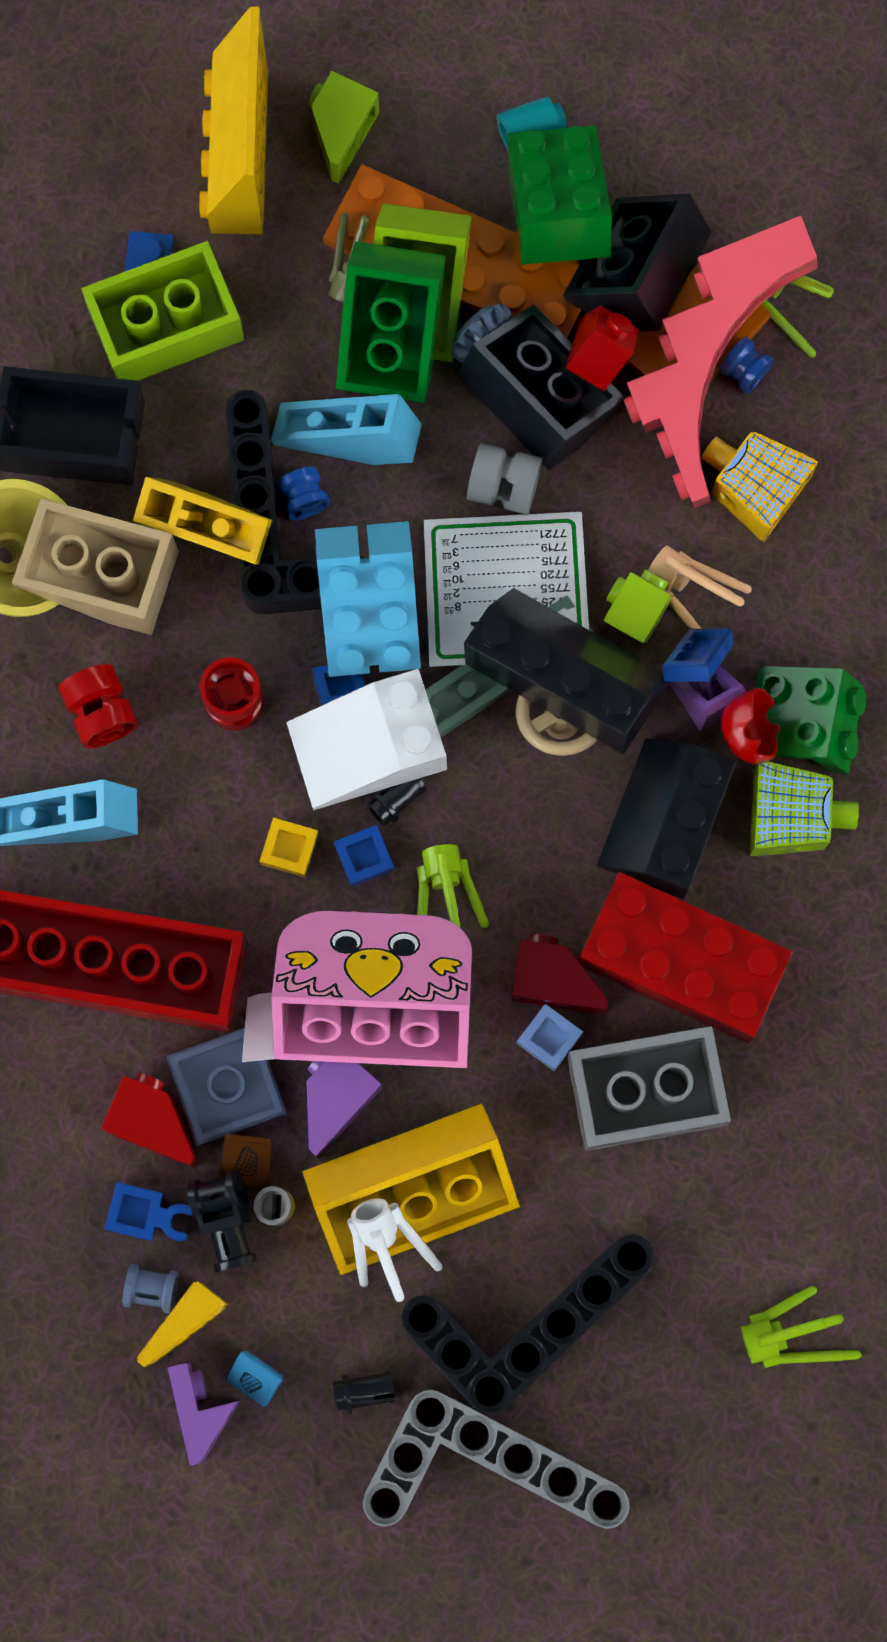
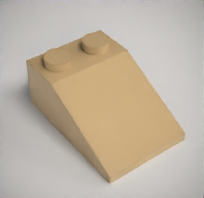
[12,498,179,635]

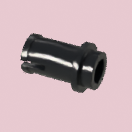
[366,778,426,826]
[333,1371,395,1414]

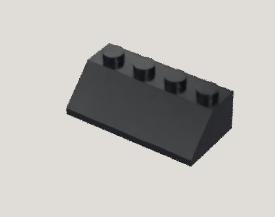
[464,588,670,755]

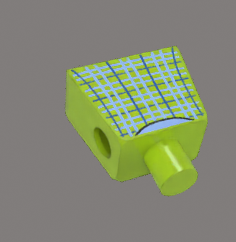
[750,762,859,856]

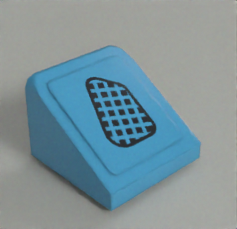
[227,1351,284,1407]

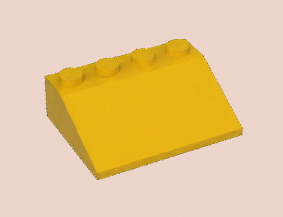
[199,7,268,234]

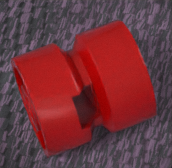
[199,657,264,731]
[58,664,139,749]

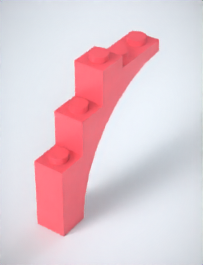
[624,215,818,509]

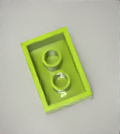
[81,241,244,381]

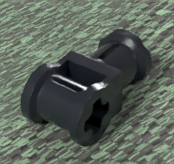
[187,1168,257,1272]

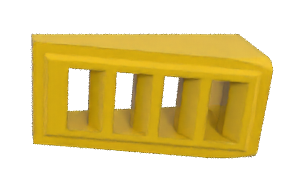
[137,1281,229,1367]

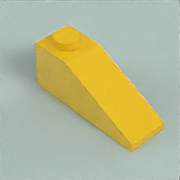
[133,477,272,564]

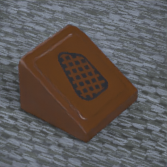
[221,1134,274,1188]

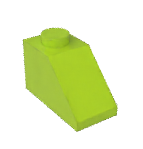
[308,71,379,184]

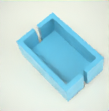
[315,521,421,677]

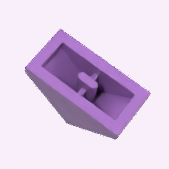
[670,666,746,732]

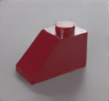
[511,934,608,1015]

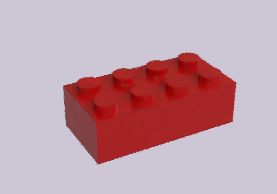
[578,872,793,1044]

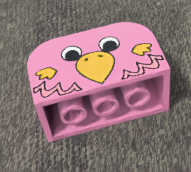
[271,911,472,1068]

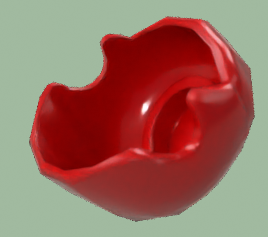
[721,688,781,764]

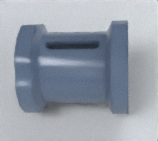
[122,1263,179,1314]

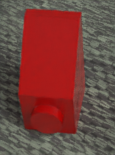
[566,306,639,391]
[101,1073,198,1168]

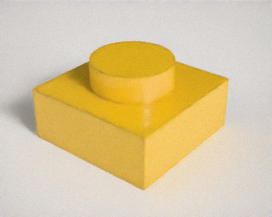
[259,817,319,878]

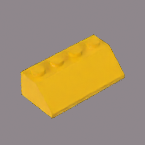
[302,1103,520,1275]

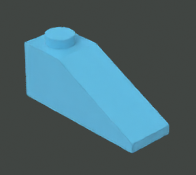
[271,394,422,465]
[0,779,138,846]

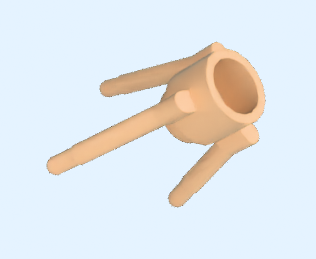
[648,545,752,629]

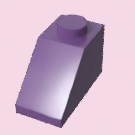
[306,1061,382,1158]

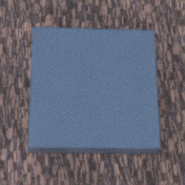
[166,1028,287,1147]

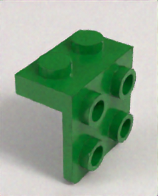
[755,666,866,774]

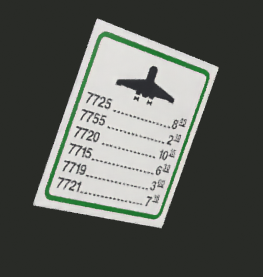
[424,512,589,667]

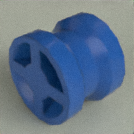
[718,336,775,394]
[276,467,331,521]

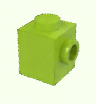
[603,569,674,643]

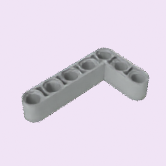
[363,1389,630,1529]

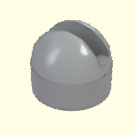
[254,1186,295,1226]

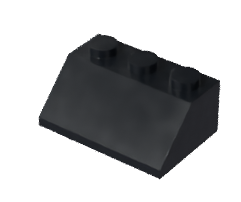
[563,193,711,332]
[458,304,626,471]
[597,739,737,899]

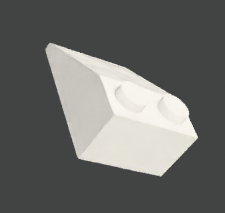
[286,669,447,810]

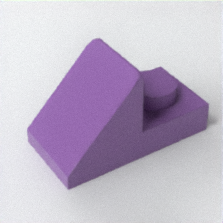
[168,1362,240,1466]

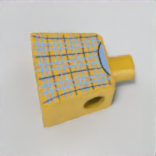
[701,432,818,542]

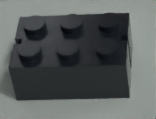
[0,366,145,486]

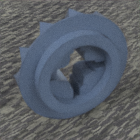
[451,303,512,363]

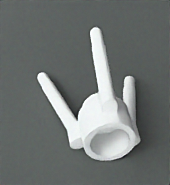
[347,1198,442,1302]

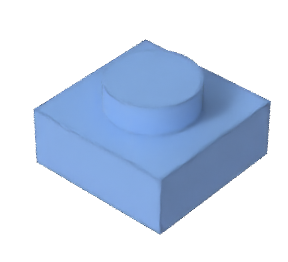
[516,1004,583,1072]

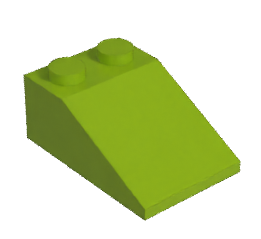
[374,203,472,362]

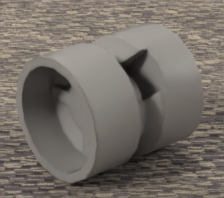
[466,442,543,515]

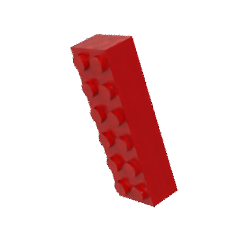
[0,890,248,1033]

